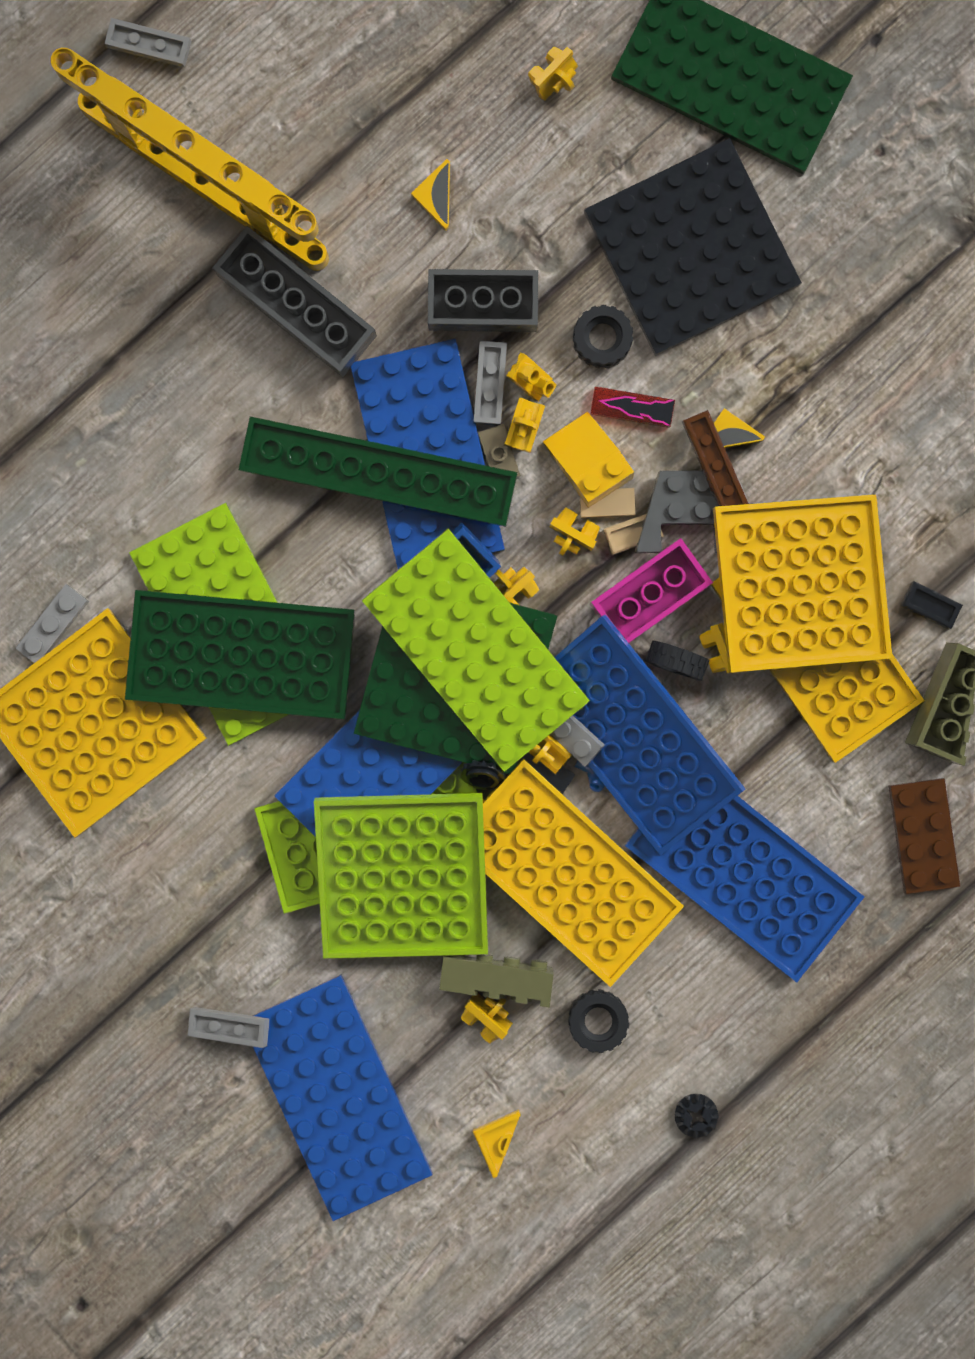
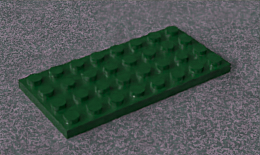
[611,0,853,175]
[125,590,355,719]

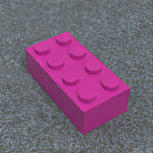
[590,538,713,643]

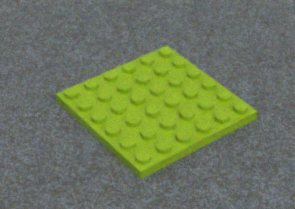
[314,793,488,959]

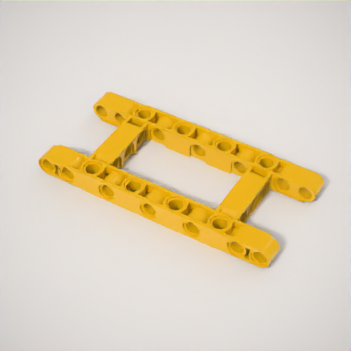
[51,48,329,271]

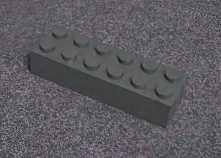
[213,226,377,378]

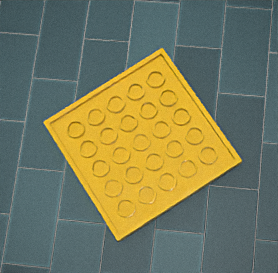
[713,494,892,673]
[0,608,207,838]

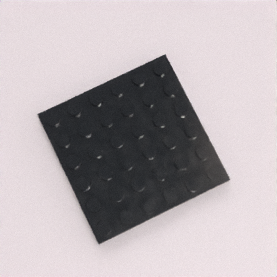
[584,138,802,356]

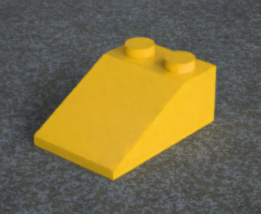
[543,412,634,508]

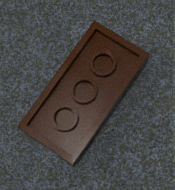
[888,778,960,894]

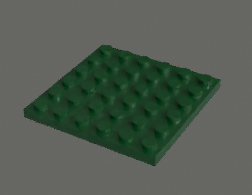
[354,602,558,774]

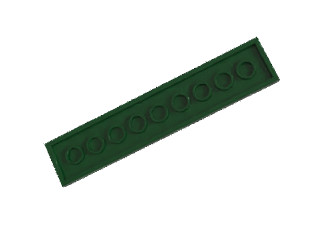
[238,416,518,527]

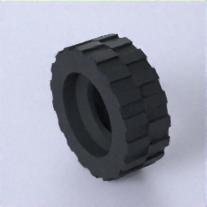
[573,305,633,368]
[645,640,709,681]
[568,989,629,1053]

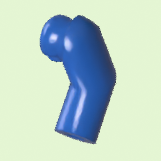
[574,760,605,792]

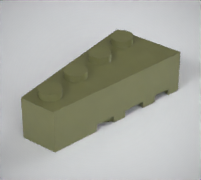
[905,643,975,766]
[439,954,554,1008]

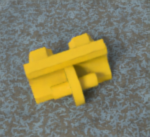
[528,47,578,101]
[506,352,557,402]
[504,397,545,453]
[549,507,600,556]
[494,566,539,605]
[699,622,728,673]
[529,735,572,774]
[461,993,513,1044]

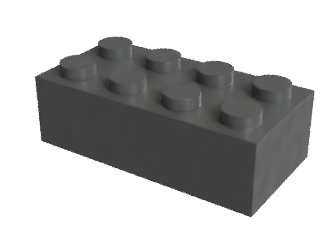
[428,269,538,332]

